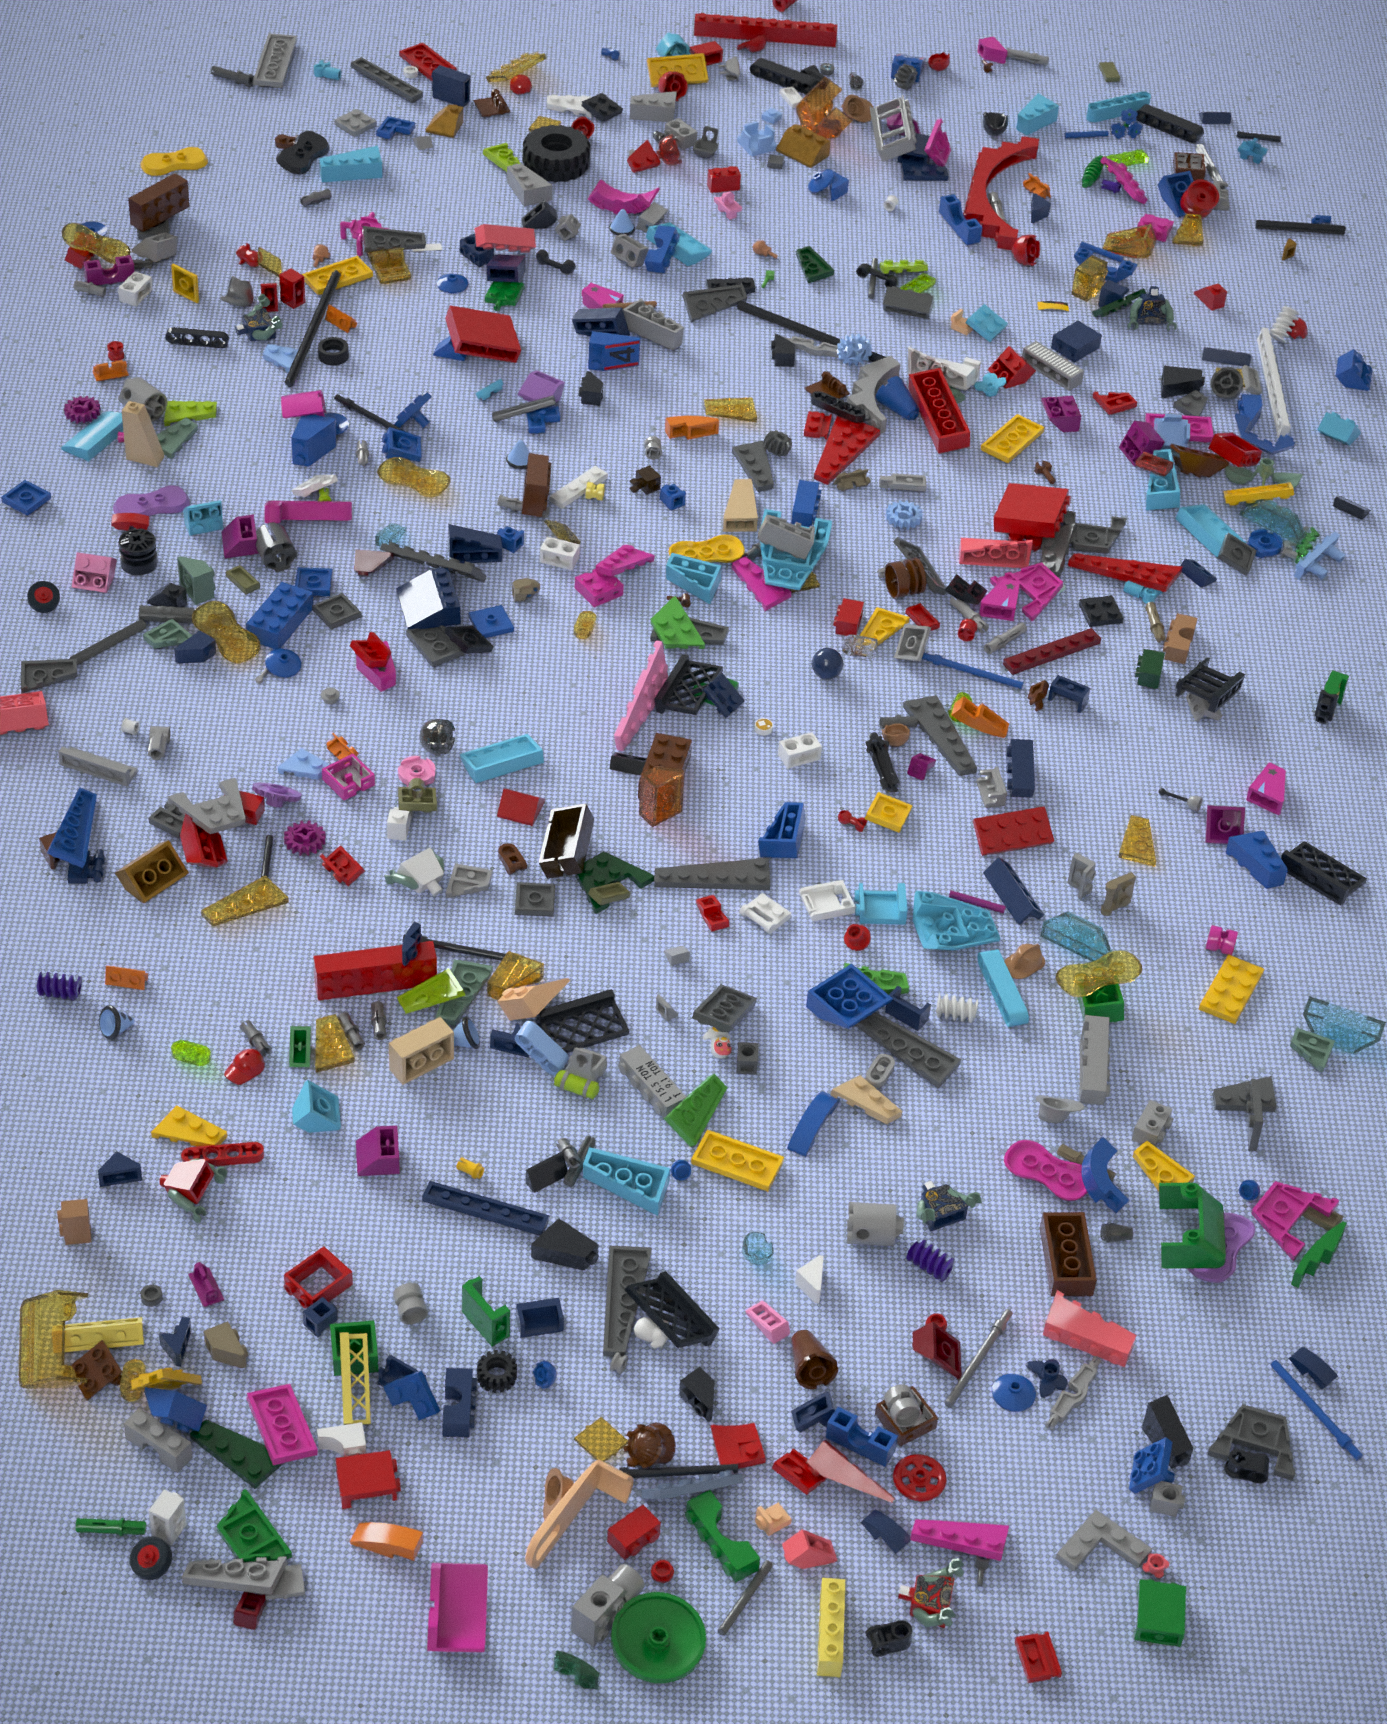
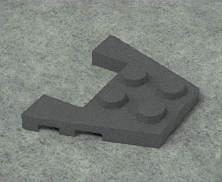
[1063,511,1127,554]
[1207,1404,1295,1481]

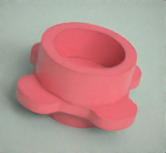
[1142,1553,1169,1578]

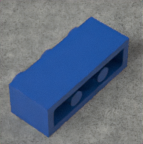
[791,480,822,527]

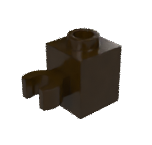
[629,465,661,495]

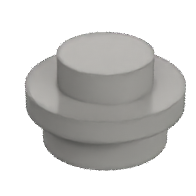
[321,688,339,704]

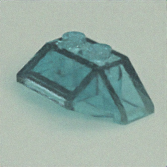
[1239,500,1306,544]
[1040,911,1113,970]
[1303,996,1386,1055]

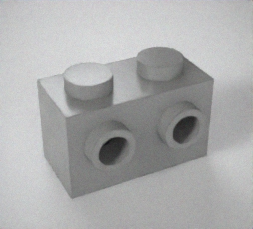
[1132,1100,1174,1147]

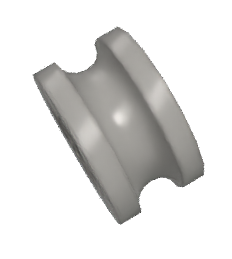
[610,1352,628,1375]

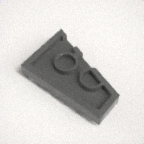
[1212,1076,1277,1112]

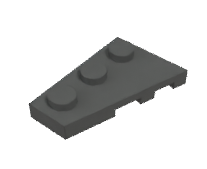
[21,659,78,693]
[1245,1079,1263,1151]

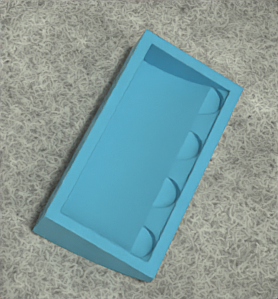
[646,222,712,266]
[61,411,123,462]
[1175,504,1246,557]
[460,734,544,783]

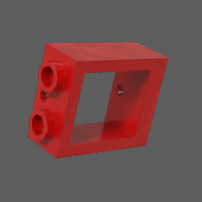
[1208,432,1263,467]
[284,1246,353,1308]

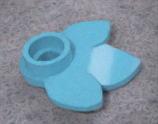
[974,373,1006,397]

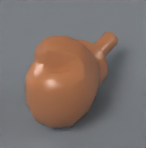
[752,240,778,259]
[313,244,331,267]

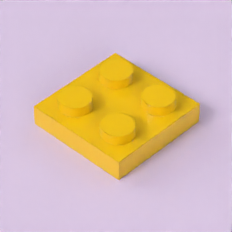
[865,792,913,833]

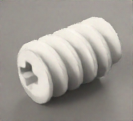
[1269,306,1300,343]
[936,993,979,1023]

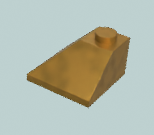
[425,104,463,138]

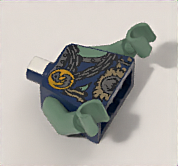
[1127,286,1177,331]
[235,294,283,341]
[916,1181,982,1232]

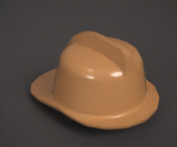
[841,94,873,123]
[1004,943,1046,979]
[543,1468,574,1520]

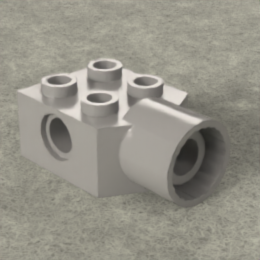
[571,1564,645,1647]

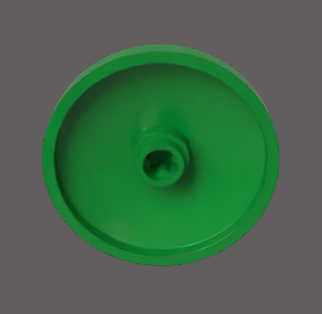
[611,1592,706,1684]

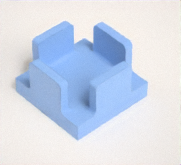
[737,121,778,157]
[1154,414,1190,450]

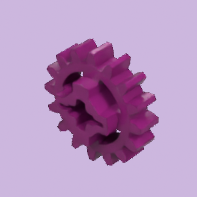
[64,396,101,424]
[284,820,326,856]

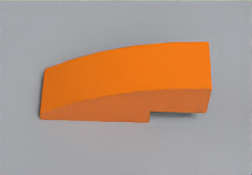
[665,416,719,440]
[951,697,1009,738]
[350,1522,423,1561]

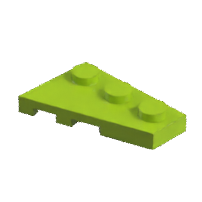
[482,142,521,172]
[879,259,928,274]
[164,400,217,427]
[396,968,466,1014]

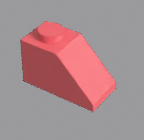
[782,1529,837,1569]

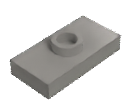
[1241,365,1262,395]

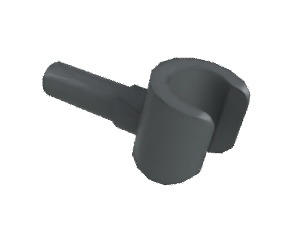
[975,1555,990,1587]

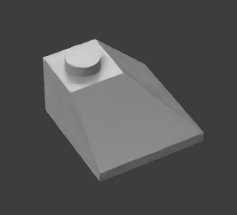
[894,624,931,662]

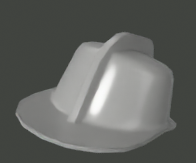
[1036,1095,1085,1124]

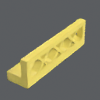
[52,1317,144,1353]
[340,1332,371,1425]

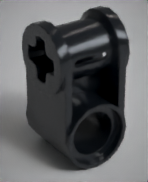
[1224,1449,1269,1484]
[865,1620,913,1657]

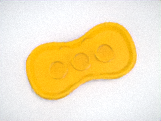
[140,147,208,176]
[668,534,745,563]

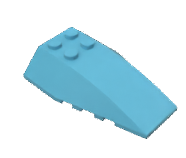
[760,509,833,590]

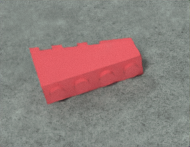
[475,224,536,253]
[959,538,1032,568]
[1043,1290,1137,1367]

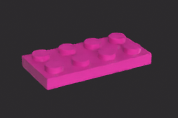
[1145,413,1213,443]
[246,1384,318,1465]

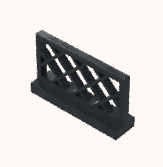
[655,654,723,715]
[1281,841,1367,906]
[536,989,630,1053]
[625,1271,720,1348]

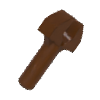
[1034,460,1056,484]

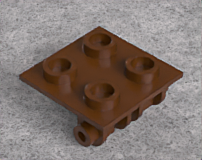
[473,89,511,117]
[804,371,850,399]
[67,1340,123,1401]

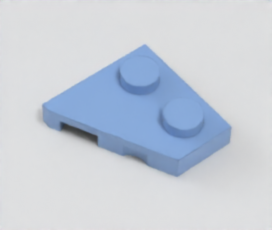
[278,748,330,780]

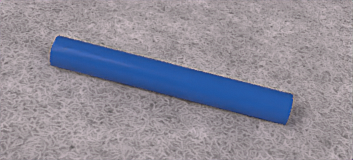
[1064,130,1109,138]
[1080,241,1124,262]

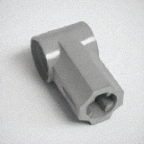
[148,726,171,760]

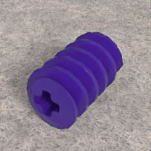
[36,971,82,1001]
[906,1240,955,1283]

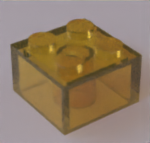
[1071,255,1108,302]

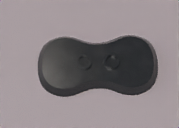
[276,131,330,174]

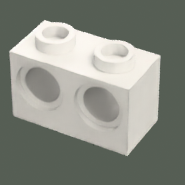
[118,272,153,307]
[540,536,580,570]
[778,732,822,769]
[148,1490,187,1546]

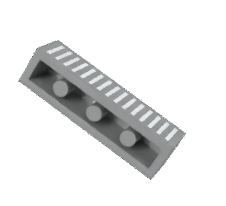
[1022,341,1084,391]

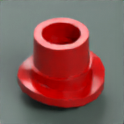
[844,924,871,951]

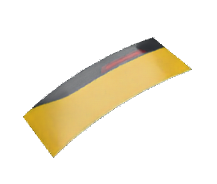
[1037,301,1069,311]

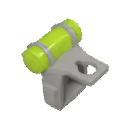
[554,1047,607,1100]

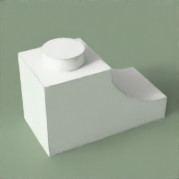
[387,807,413,841]
[317,1422,366,1457]

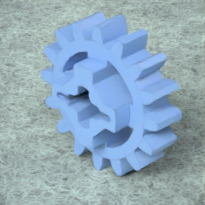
[837,333,872,366]
[885,500,923,530]

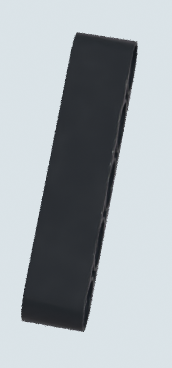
[749,58,818,95]
[1136,104,1204,143]

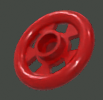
[893,1454,947,1501]

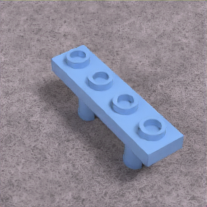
[1294,532,1346,580]

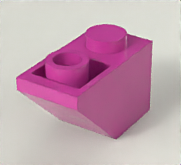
[977,36,1008,64]

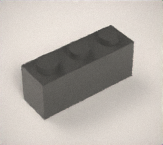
[883,286,934,319]

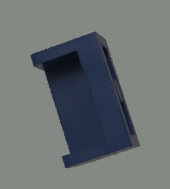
[1048,675,1091,713]
[885,986,931,1031]
[516,1297,564,1338]

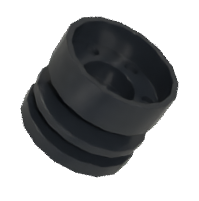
[118,529,158,575]

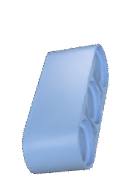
[515,1021,569,1076]

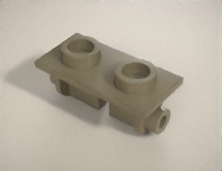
[833,469,870,491]

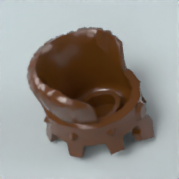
[624,1422,676,1468]

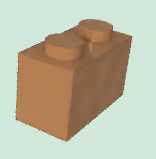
[57,1199,92,1245]

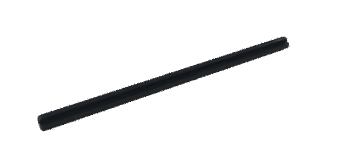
[284,270,341,387]
[737,301,886,362]

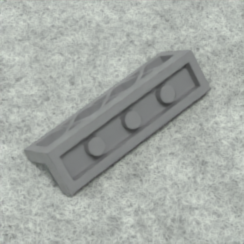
[58,747,138,787]

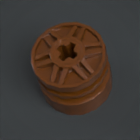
[884,557,926,599]

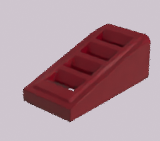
[233,1592,267,1630]

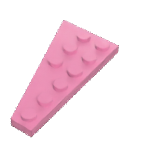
[614,641,668,751]

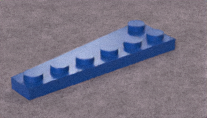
[47,787,97,868]

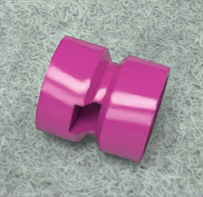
[1205,925,1238,955]

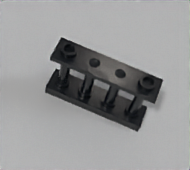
[1175,657,1246,713]

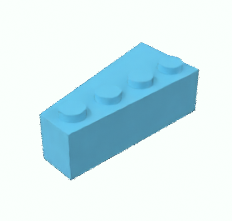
[319,145,383,182]
[1146,449,1180,510]
[583,1147,670,1216]

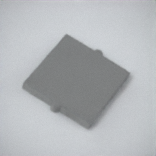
[265,1564,305,1600]

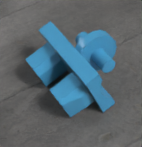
[1237,138,1268,164]

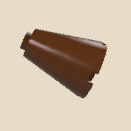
[791,1330,838,1390]

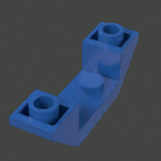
[1074,247,1138,283]
[1235,413,1296,455]

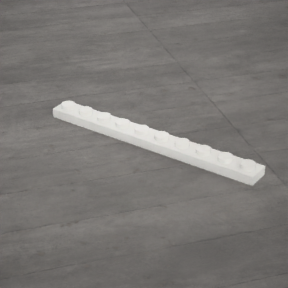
[1257,327,1291,438]

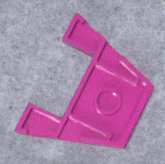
[990,562,1063,621]
[1251,1181,1339,1261]

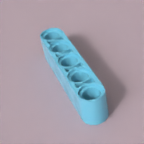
[1086,91,1151,122]
[977,949,1029,1027]

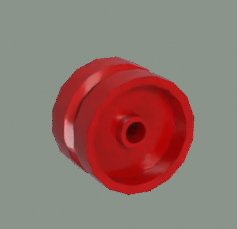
[1180,179,1219,219]

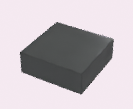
[767,154,785,169]

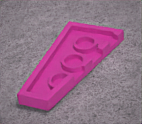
[1100,156,1148,204]
[910,1519,1009,1561]

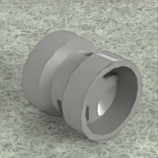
[644,436,662,460]

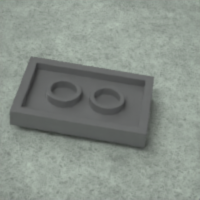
[406,625,464,667]

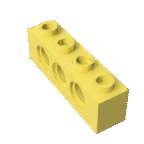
[817,1578,845,1677]

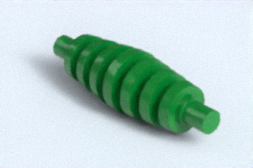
[1082,155,1104,188]

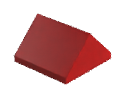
[497,788,545,826]

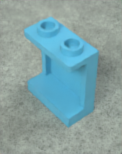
[854,883,908,925]

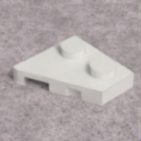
[292,475,338,498]

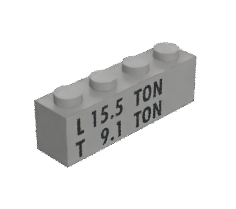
[618,1045,686,1119]

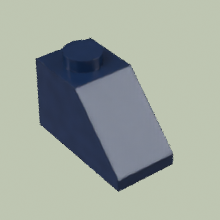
[174,630,216,664]

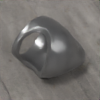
[220,276,254,307]

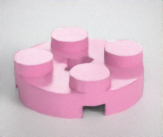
[398,756,436,787]

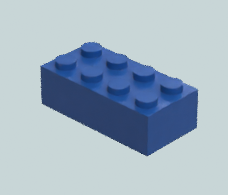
[246,582,313,649]

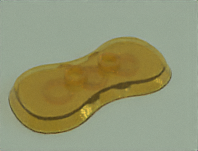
[61,223,131,264]
[377,457,451,497]
[191,601,261,664]
[1056,950,1142,997]

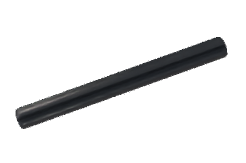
[1255,220,1346,235]

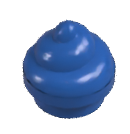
[670,1159,691,1180]
[1239,1179,1260,1201]

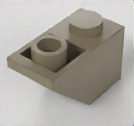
[203,1321,248,1369]

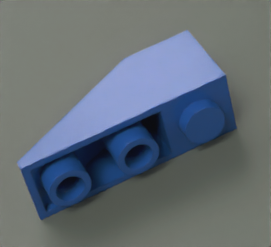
[1237,394,1263,433]

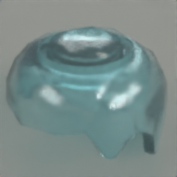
[742,1232,774,1265]

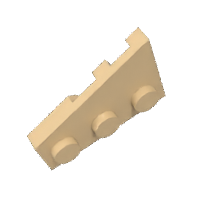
[830,1075,903,1124]

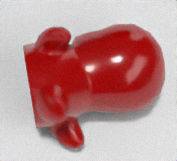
[236,243,262,268]

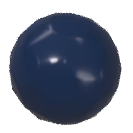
[811,648,843,680]

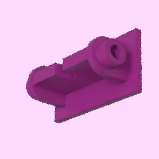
[188,1262,224,1307]

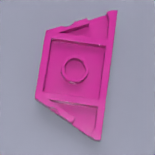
[924,118,951,167]

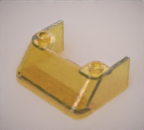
[18,1290,88,1389]

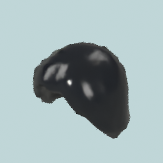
[983,112,1008,136]

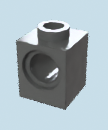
[736,1042,758,1075]

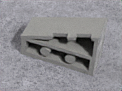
[757,515,815,560]

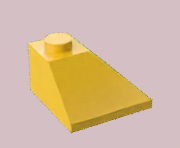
[171,264,199,303]

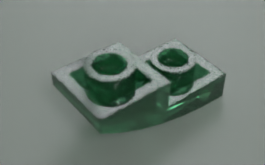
[554,1650,600,1690]

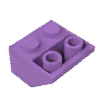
[518,370,565,402]

